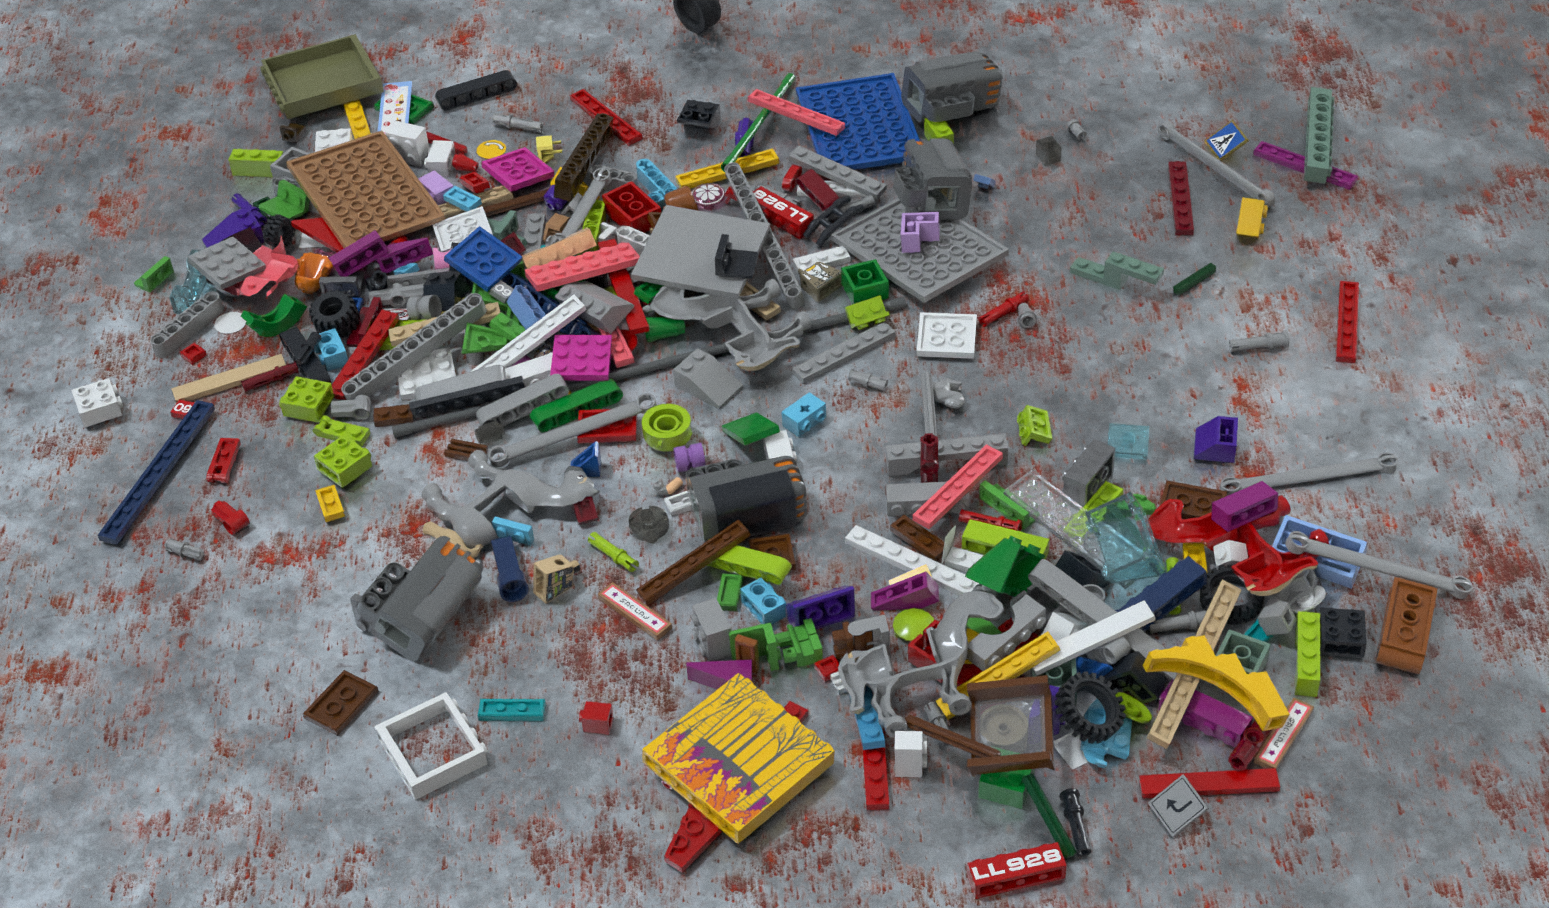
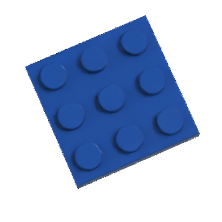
[444,226,522,292]

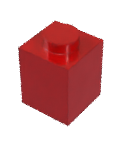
[579,701,614,735]

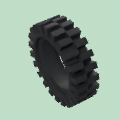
[1055,672,1126,744]

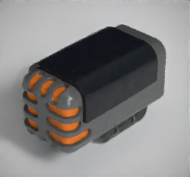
[686,456,807,543]

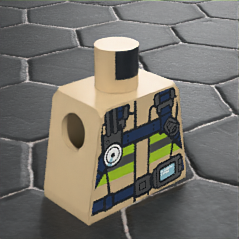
[533,555,580,604]

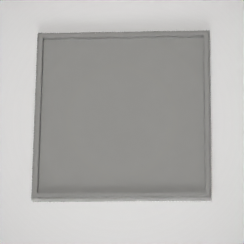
[631,205,770,299]

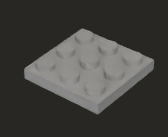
[188,237,266,290]

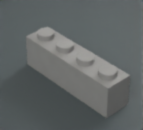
[886,482,969,516]

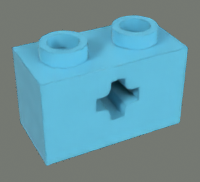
[781,392,826,437]

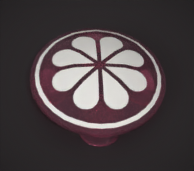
[691,183,726,210]

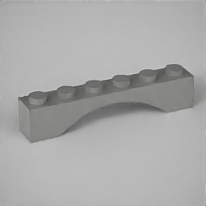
[886,433,1008,476]

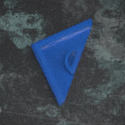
[1076,657,1113,679]

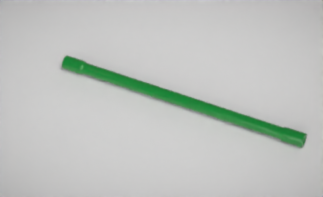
[721,73,796,172]

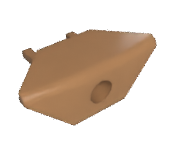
[542,213,570,243]

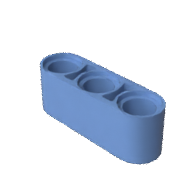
[507,285,546,330]

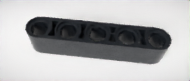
[435,70,517,110]
[279,327,332,385]

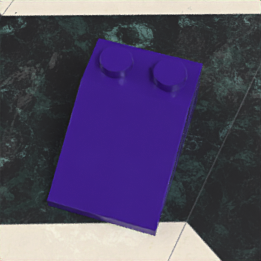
[202,207,265,248]

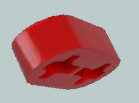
[782,164,802,192]

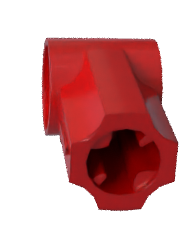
[211,500,250,535]

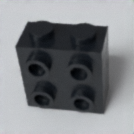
[1319,607,1367,658]

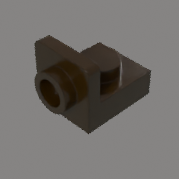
[279,123,307,143]

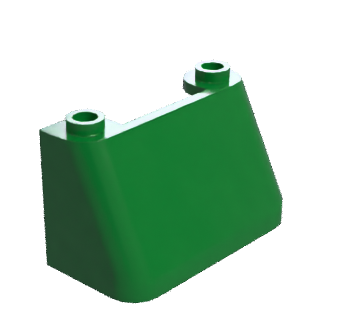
[965,535,1045,597]

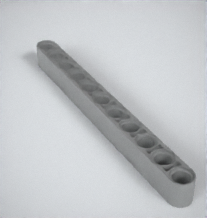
[724,162,804,309]

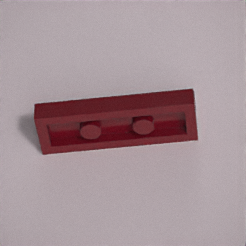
[347,297,383,347]

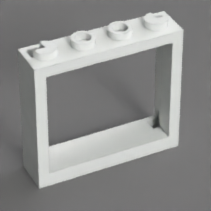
[375,692,488,800]

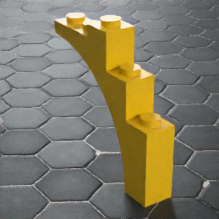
[1143,635,1290,731]

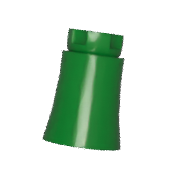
[645,317,685,343]

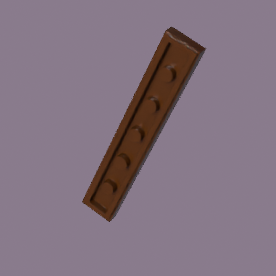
[636,520,751,606]

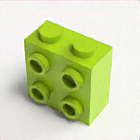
[279,376,334,423]
[314,435,372,488]

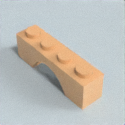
[522,228,597,269]

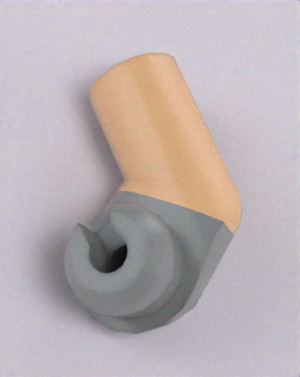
[653,477,683,495]

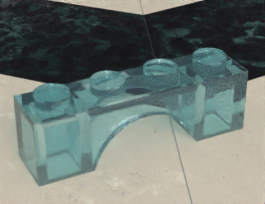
[169,249,207,314]

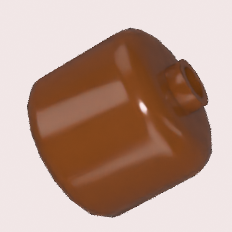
[663,186,699,211]

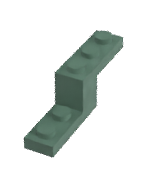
[1070,251,1164,290]

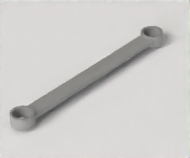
[1158,121,1275,208]
[562,168,612,236]
[488,393,657,467]
[1220,452,1398,496]
[1285,531,1473,599]

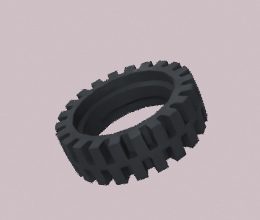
[1200,565,1264,624]

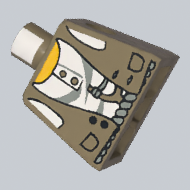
[798,262,842,303]

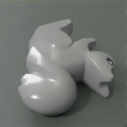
[933,377,965,409]

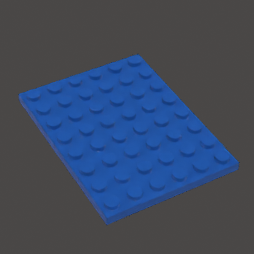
[796,73,920,170]

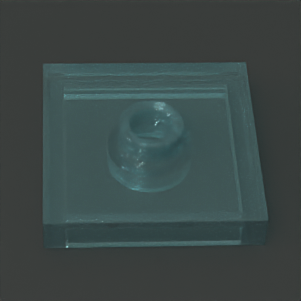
[1108,423,1149,459]

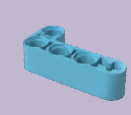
[636,159,677,213]

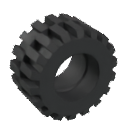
[309,290,360,338]

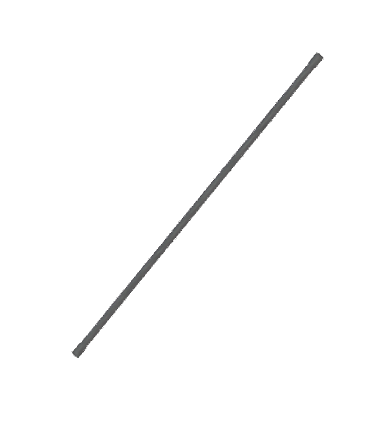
[392,297,906,438]

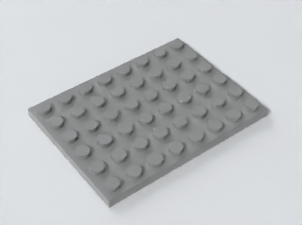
[831,198,1009,303]

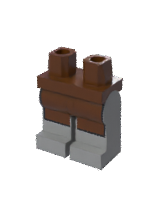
[832,615,891,660]

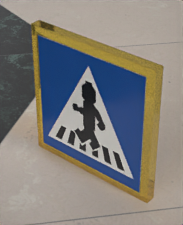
[1204,119,1249,161]

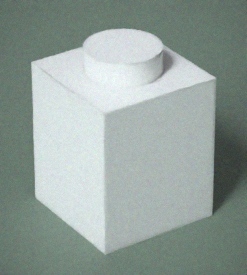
[1213,540,1248,568]

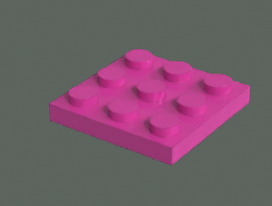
[482,147,554,192]
[550,335,612,381]

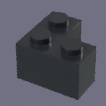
[1103,651,1166,704]

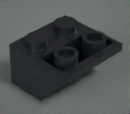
[677,100,721,131]

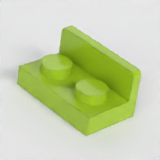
[844,296,890,330]
[1017,405,1052,446]

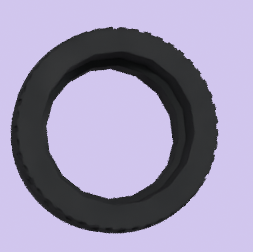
[673,0,721,33]

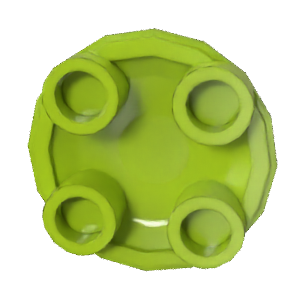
[893,608,934,641]

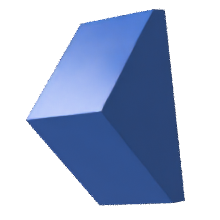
[570,441,602,477]

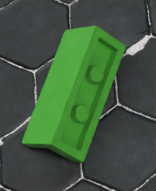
[979,480,1040,530]

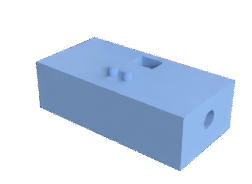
[1272,515,1367,589]

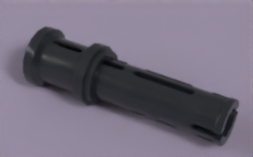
[1059,788,1091,857]

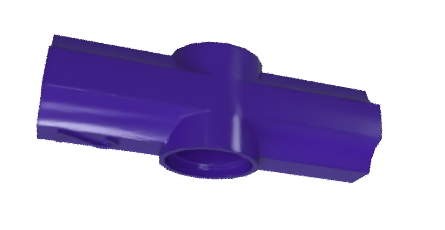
[735,118,754,158]

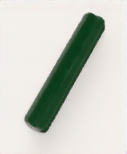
[1172,263,1217,295]

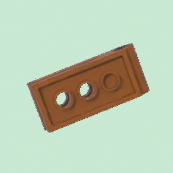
[1375,577,1438,675]

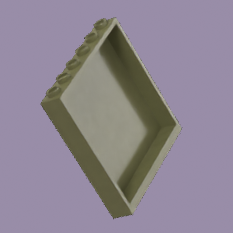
[260,34,384,119]

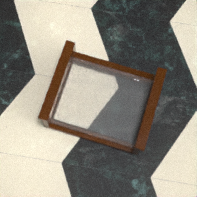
[967,675,1055,777]

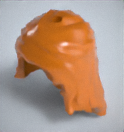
[294,252,333,294]

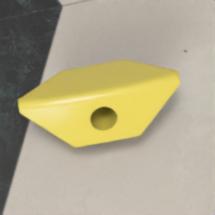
[536,135,562,164]

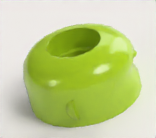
[642,404,692,452]

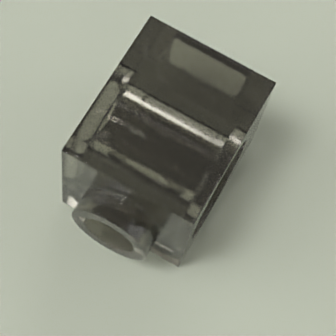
[1036,136,1062,166]

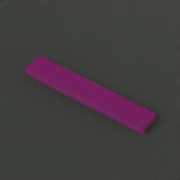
[1253,141,1358,190]

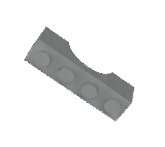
[1258,569,1319,636]
[967,594,1046,671]

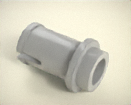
[1067,119,1087,140]

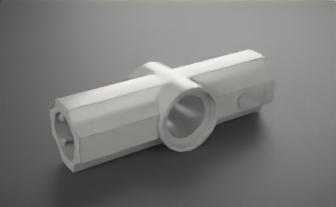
[369,283,424,308]

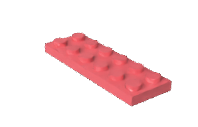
[525,242,640,292]

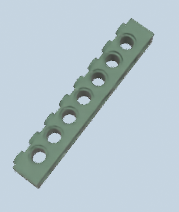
[1304,87,1335,184]

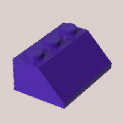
[786,585,855,629]

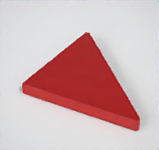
[291,218,344,253]

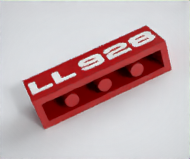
[753,186,814,239]
[967,842,1067,899]

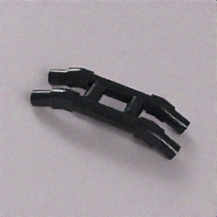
[803,196,864,247]

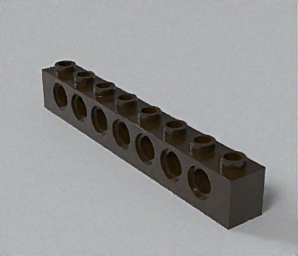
[554,113,614,201]

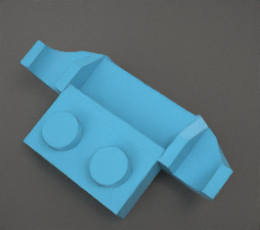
[1080,699,1132,768]

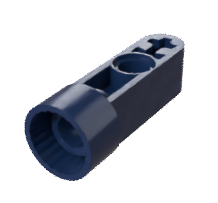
[491,536,529,602]

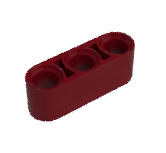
[796,169,839,211]

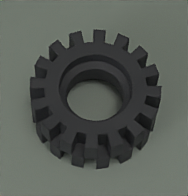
[263,214,295,247]

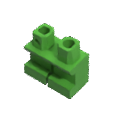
[778,618,823,667]

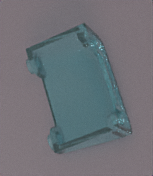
[1085,491,1166,584]

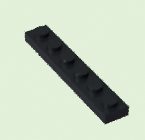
[409,376,526,419]

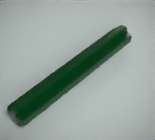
[1022,774,1076,859]

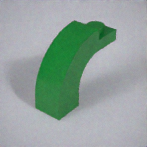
[240,294,308,337]

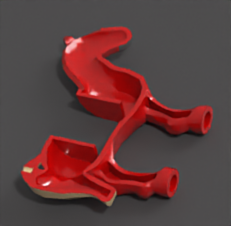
[1138,495,1329,596]

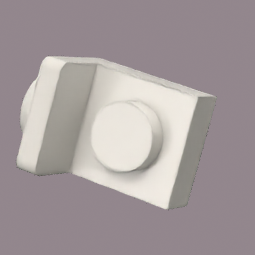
[598,222,618,242]

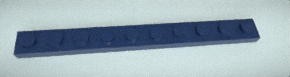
[97,400,215,545]

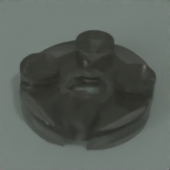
[628,506,670,543]

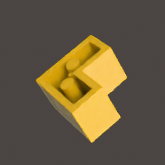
[1236,197,1268,238]

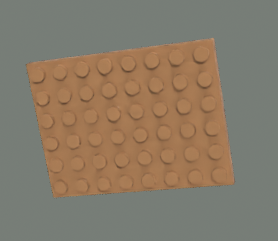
[286,130,445,248]

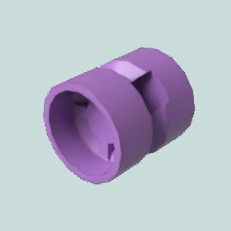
[673,443,706,473]

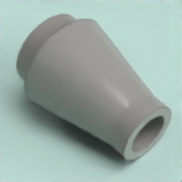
[1018,303,1037,328]

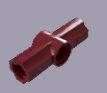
[920,433,939,483]
[1228,720,1273,771]

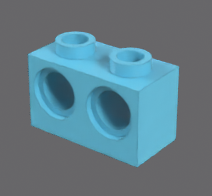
[315,328,348,371]
[740,578,786,625]

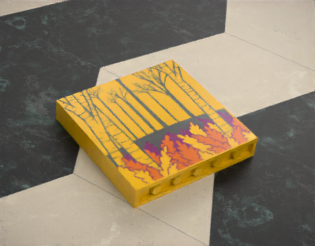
[642,673,835,844]

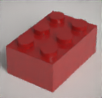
[602,181,661,233]

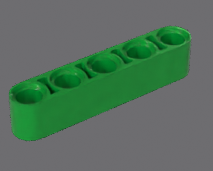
[530,379,623,432]

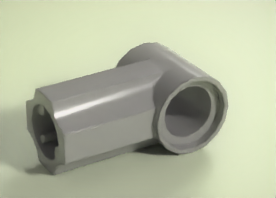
[331,395,371,421]

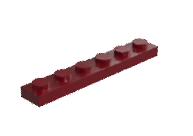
[1168,161,1194,235]

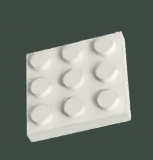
[433,206,493,252]
[917,312,977,359]
[398,347,456,401]

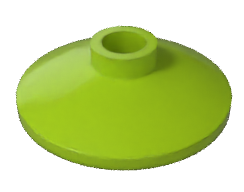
[1115,692,1152,723]

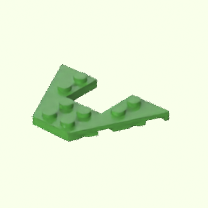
[461,282,523,354]

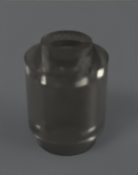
[474,420,505,445]

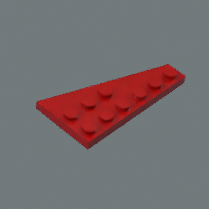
[664,803,723,873]

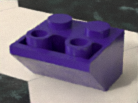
[1194,416,1238,463]

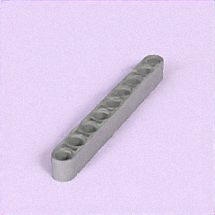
[341,293,487,400]
[1028,559,1177,685]

